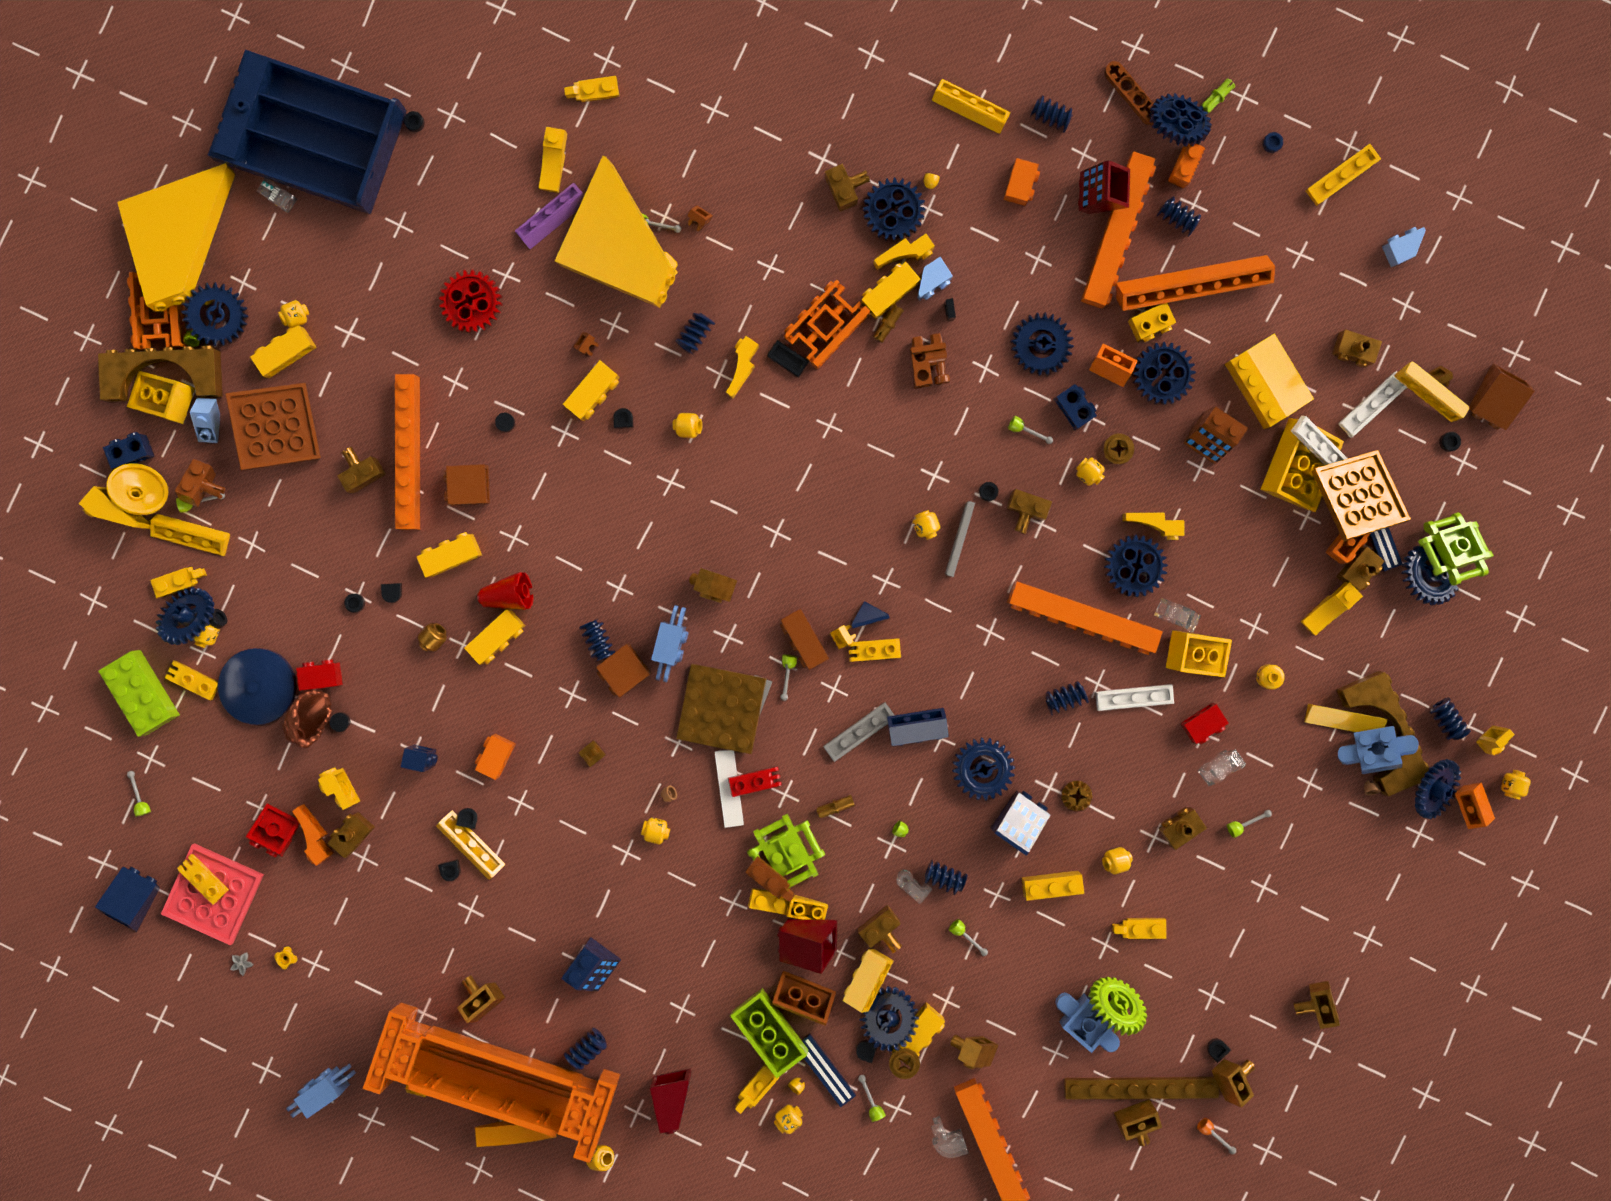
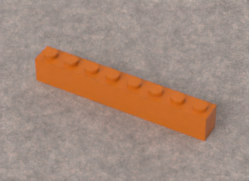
[1081,151,1156,309]
[1116,255,1275,311]
[395,374,420,530]
[1007,581,1163,655]
[954,1078,1031,1201]

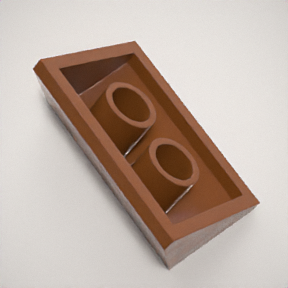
[772,971,836,1026]

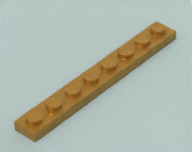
[1064,1077,1219,1099]

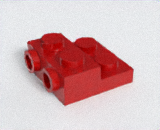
[246,803,300,858]

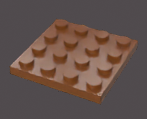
[225,383,321,471]

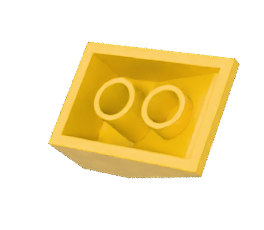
[127,371,195,424]
[79,486,150,529]
[1166,630,1232,677]

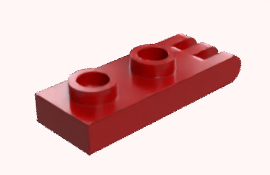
[728,766,782,797]

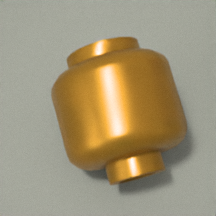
[418,623,447,652]

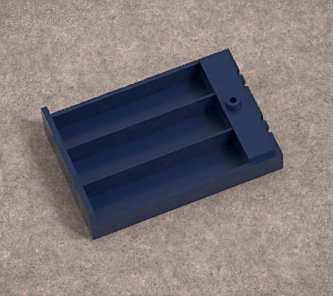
[208,49,406,214]

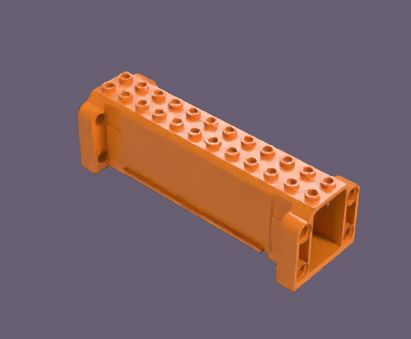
[363,1003,620,1163]

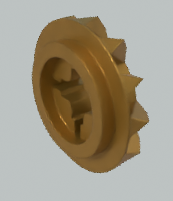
[1103,433,1134,464]
[1062,781,1093,812]
[889,1048,920,1079]

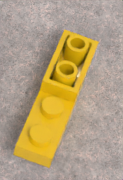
[748,888,828,920]

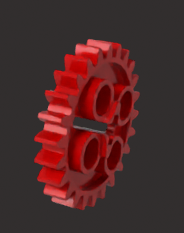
[439,270,503,333]

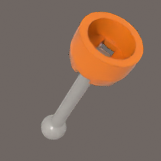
[1197,1117,1236,1154]

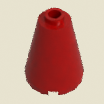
[477,572,534,610]

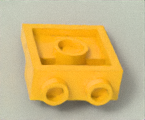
[318,767,360,810]

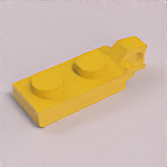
[564,76,620,102]
[150,567,207,598]
[1112,918,1166,939]
[735,1064,780,1114]

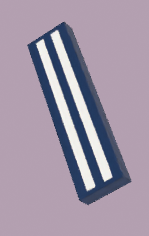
[1369,528,1402,571]
[802,1034,856,1107]

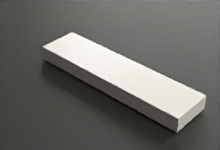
[1338,371,1407,438]
[1291,415,1348,465]
[1095,684,1174,711]
[715,750,744,828]

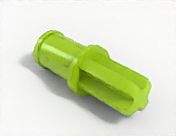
[1201,78,1235,113]

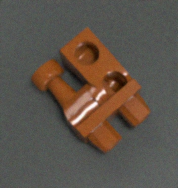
[910,333,950,389]

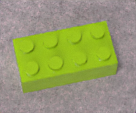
[98,650,180,737]
[730,988,808,1079]

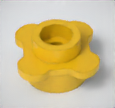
[274,946,297,969]

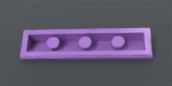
[515,183,584,249]

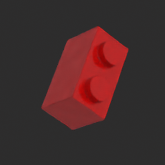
[296,659,343,691]
[1180,703,1229,744]

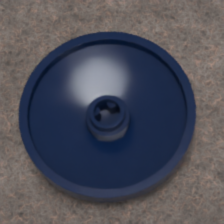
[218,648,297,725]

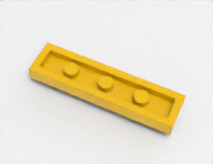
[1305,144,1381,206]

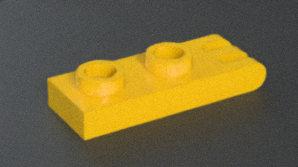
[848,638,901,662]
[165,660,218,700]
[177,854,229,905]

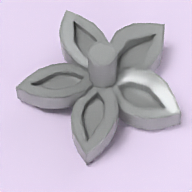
[230,953,253,976]

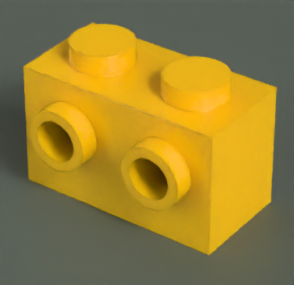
[1128,303,1176,343]

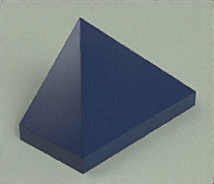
[851,601,890,629]

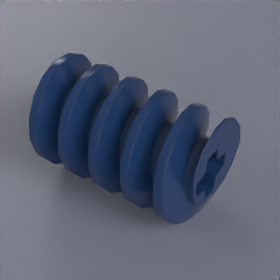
[1030,95,1073,133]
[1157,196,1201,237]
[675,313,715,355]
[579,619,615,662]
[1045,681,1089,715]
[1429,697,1471,740]
[925,859,968,895]
[564,1028,607,1070]

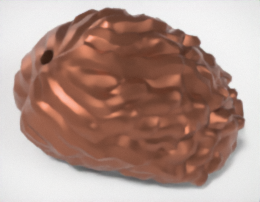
[282,689,333,748]

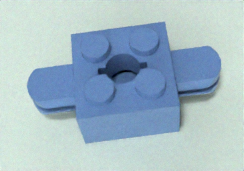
[651,605,689,682]
[1338,726,1419,774]
[1055,992,1120,1053]
[286,1063,356,1119]

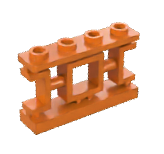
[127,272,187,351]
[784,280,871,370]

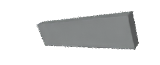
[945,501,975,577]
[823,702,894,762]

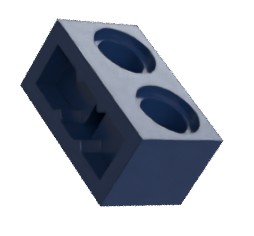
[1054,384,1097,430]
[103,432,155,469]
[400,744,438,772]

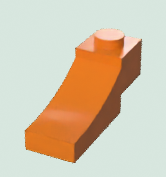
[292,804,334,866]

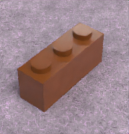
[780,608,829,670]

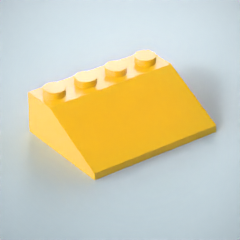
[1225,333,1314,429]
[1260,418,1344,512]

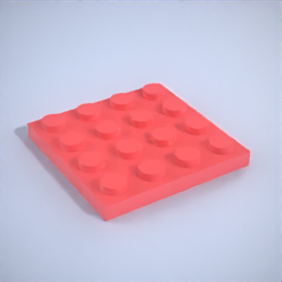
[161,843,264,945]

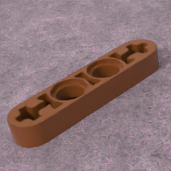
[1104,61,1154,125]

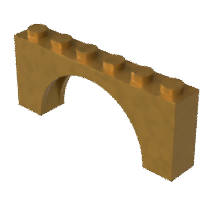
[98,346,223,402]
[1336,671,1429,797]

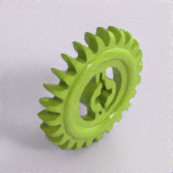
[1088,977,1147,1036]

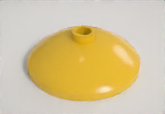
[106,463,168,515]

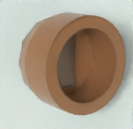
[1364,780,1381,795]
[660,785,677,802]

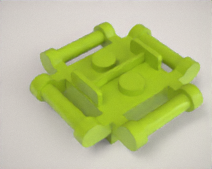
[1418,512,1494,586]
[747,814,825,888]

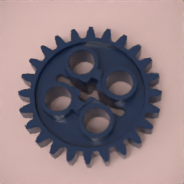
[1149,93,1212,147]
[863,177,926,242]
[1132,342,1196,405]
[1104,535,1168,597]

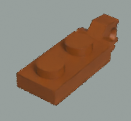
[745,856,795,902]

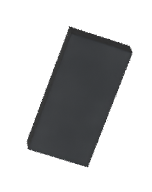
[767,340,809,378]

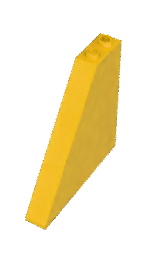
[555,156,676,308]
[117,163,235,312]

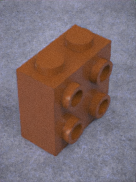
[443,464,490,506]
[596,643,652,698]

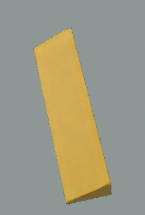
[932,79,1011,134]
[1394,361,1469,422]
[150,514,230,556]
[1304,704,1387,732]
[436,810,505,880]

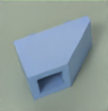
[1382,227,1426,268]
[917,257,953,300]
[190,398,220,443]

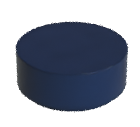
[1262,132,1284,153]

